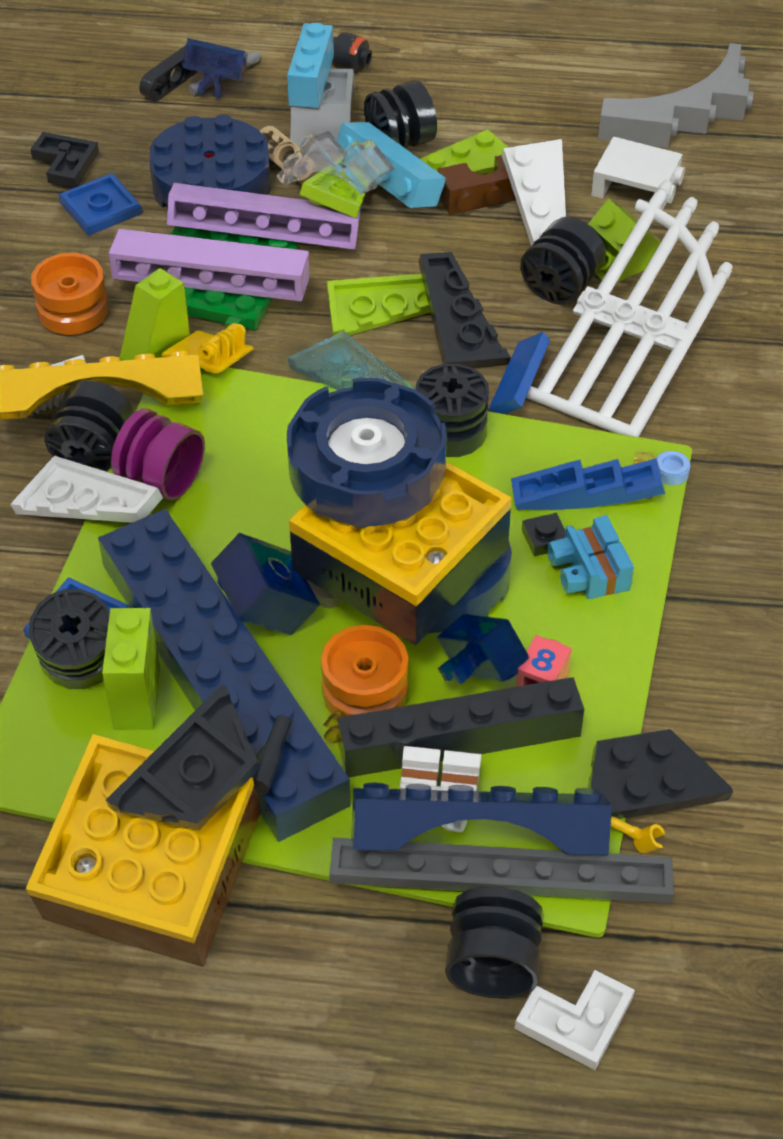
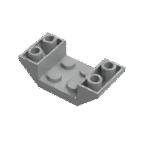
[290,69,355,153]

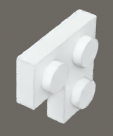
[515,970,635,1070]

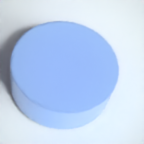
[656,451,690,485]

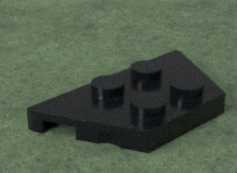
[106,684,259,830]
[588,729,733,819]

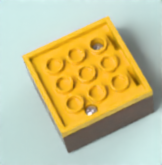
[26,734,261,967]

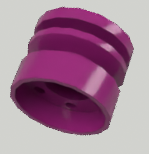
[111,408,205,500]

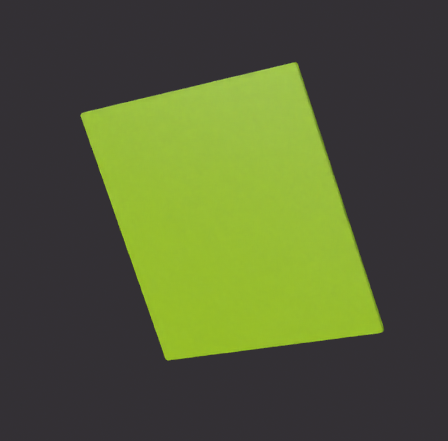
[0,367,692,938]

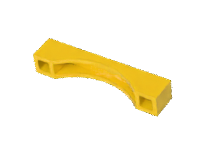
[0,351,203,420]

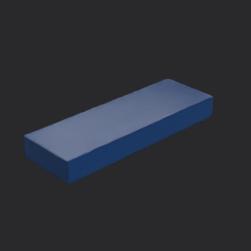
[489,332,550,414]

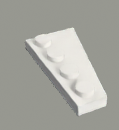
[502,139,566,246]
[10,456,163,523]

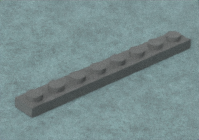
[329,838,674,903]

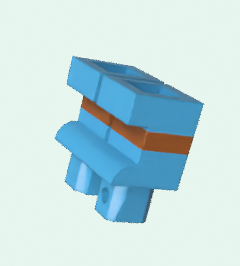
[547,515,634,599]

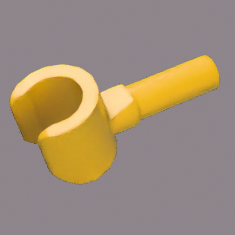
[611,816,665,854]

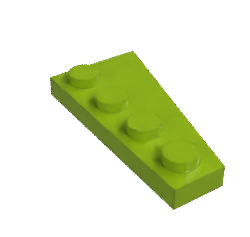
[420,129,509,175]
[300,157,371,218]
[327,274,430,340]

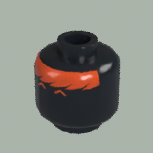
[332,32,372,74]

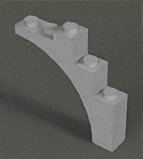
[598,43,754,148]

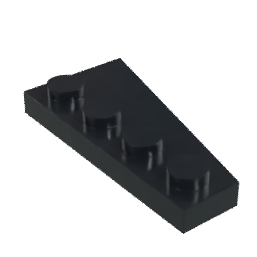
[418,252,511,368]

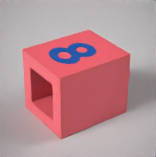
[516,635,572,687]

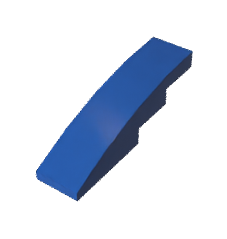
[511,458,665,510]

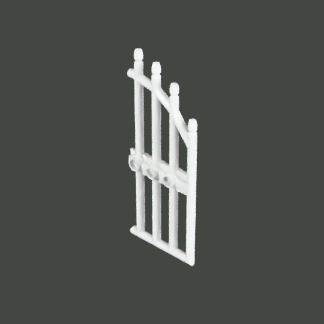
[526,180,733,437]

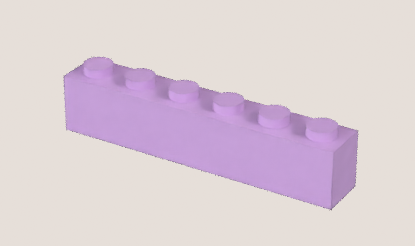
[167,183,361,249]
[108,229,310,301]

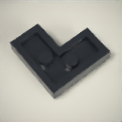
[30,132,99,188]

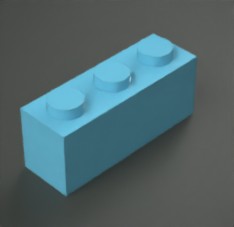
[287,23,334,108]

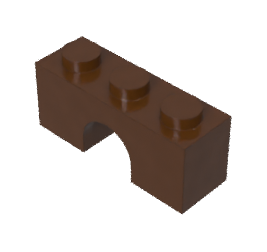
[437,155,516,215]

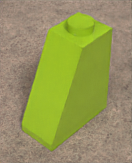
[120,268,190,361]

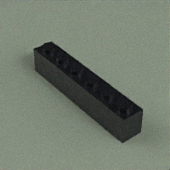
[337,677,585,778]

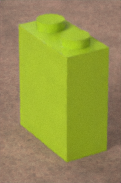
[102,608,160,730]

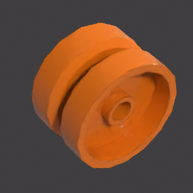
[31,252,109,335]
[321,625,409,719]

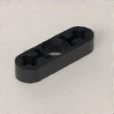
[139,44,205,101]

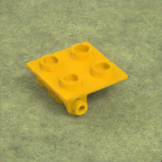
[162,323,254,373]

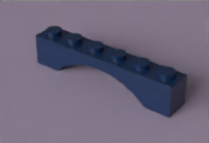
[351,782,612,855]

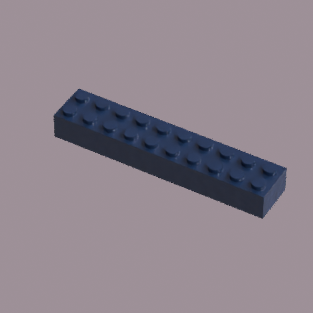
[98,509,351,842]

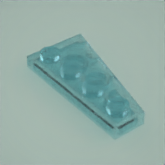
[288,331,416,390]

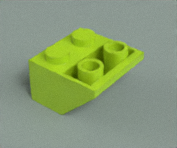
[588,198,662,283]

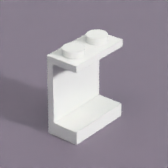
[591,137,685,211]

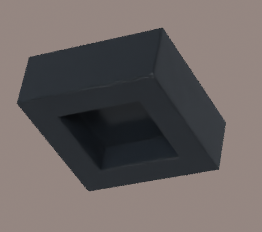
[522,513,565,557]

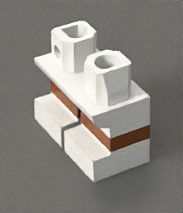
[400,746,481,832]

